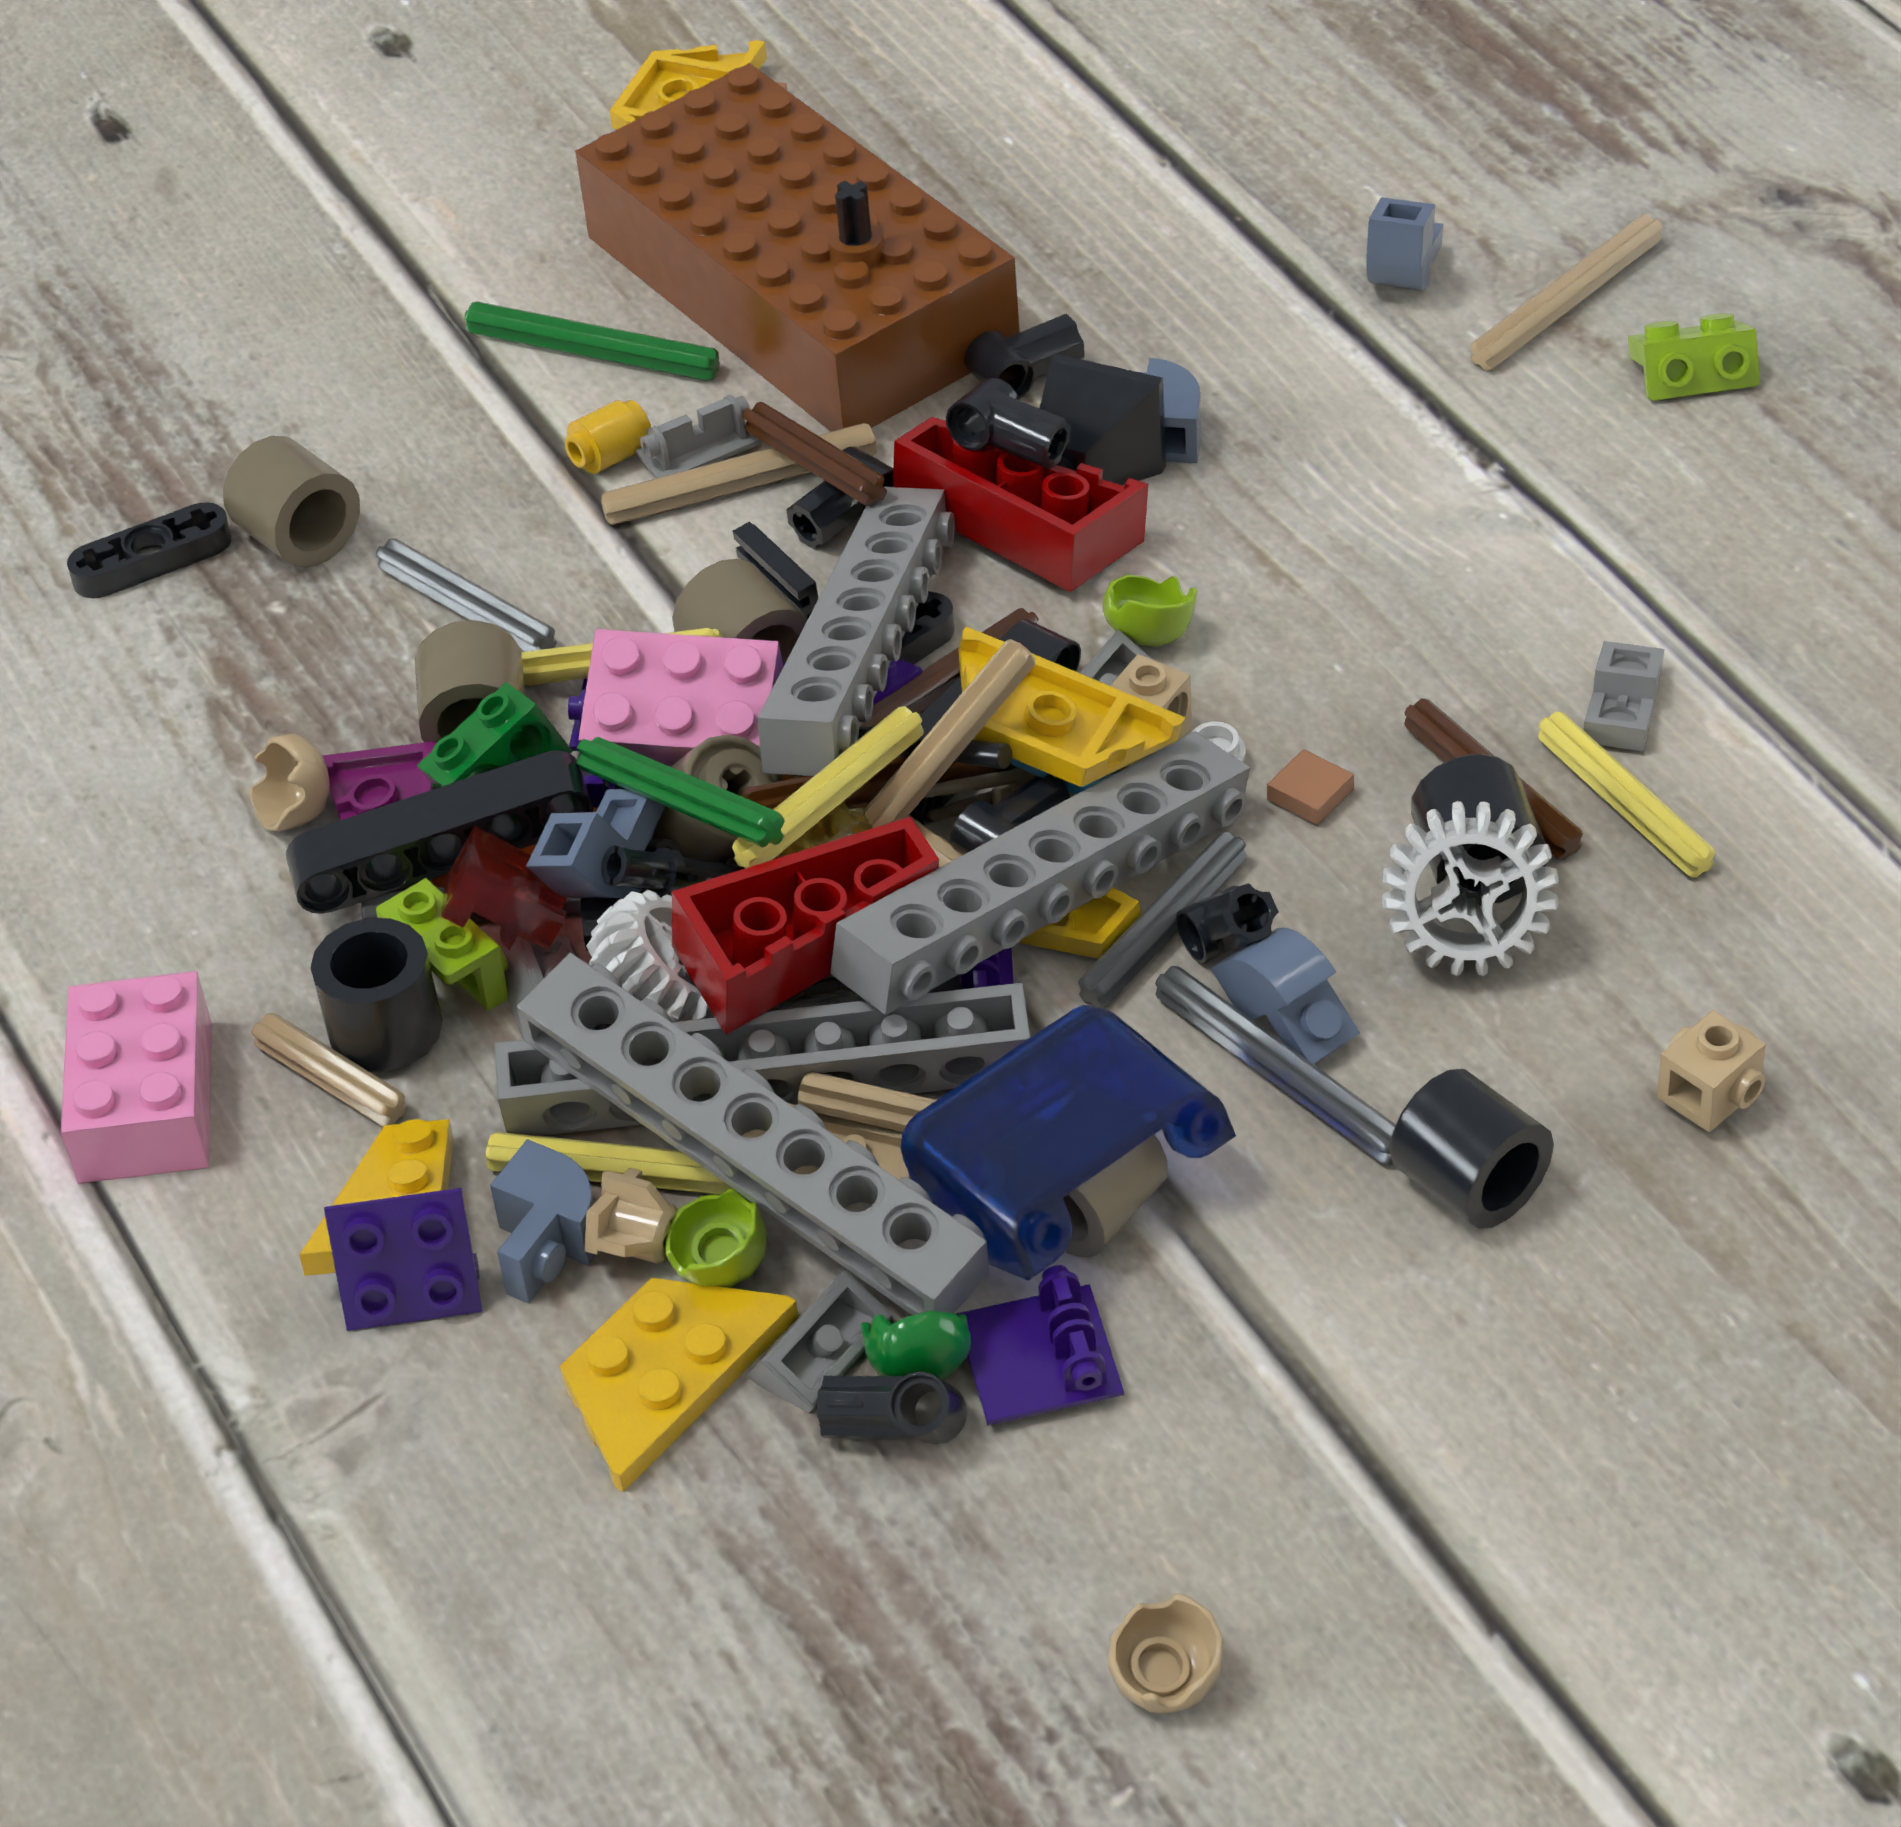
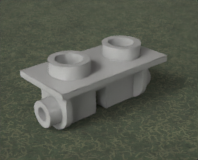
[635,395,762,478]

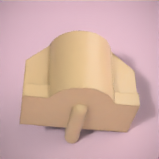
[585,1168,678,1264]

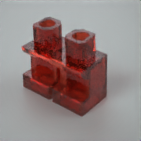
[440,826,567,951]

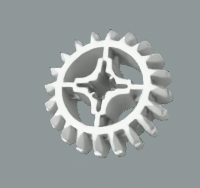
[1382,801,1559,976]
[586,889,715,1022]

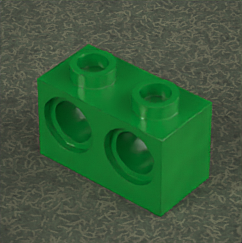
[417,682,572,789]

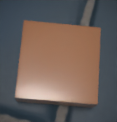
[1267,749,1354,825]

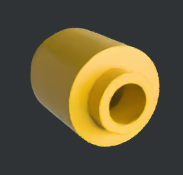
[565,400,651,474]

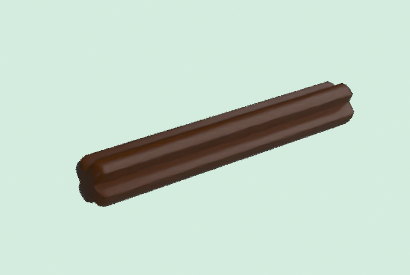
[742,402,887,506]
[1404,698,1583,859]

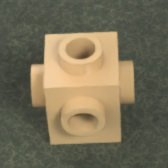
[1657,1010,1766,1133]

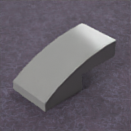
[1583,641,1665,751]

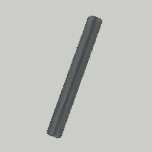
[1155,966,1396,1165]

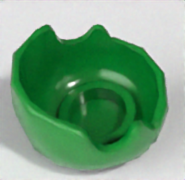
[861,1310,971,1380]

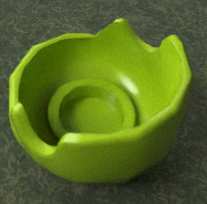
[1102,575,1198,647]
[665,1188,768,1288]

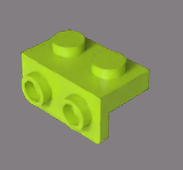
[1628,313,1760,400]
[376,878,508,1011]

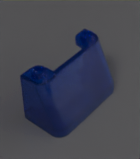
[900,1005,1236,1281]

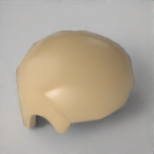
[249,734,330,831]
[1108,1593,1223,1713]

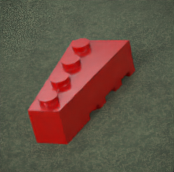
[893,417,1149,592]
[672,816,939,1035]

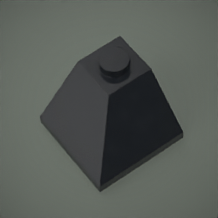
[1039,354,1166,486]

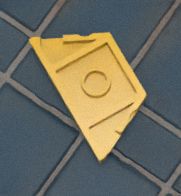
[609,40,767,130]
[958,626,1186,787]
[559,1278,799,1492]

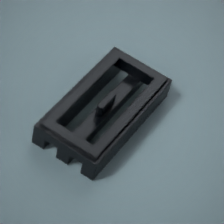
[733,521,819,619]

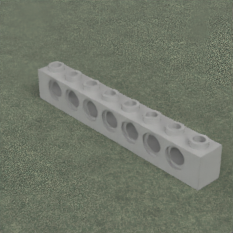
[757,487,955,776]
[830,731,1250,1015]
[516,952,989,1315]
[494,983,1033,1136]

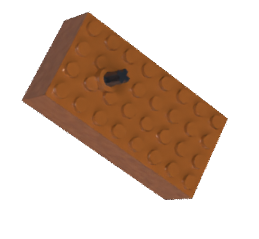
[575,63,1020,432]

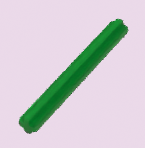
[464,301,720,381]
[576,737,785,848]

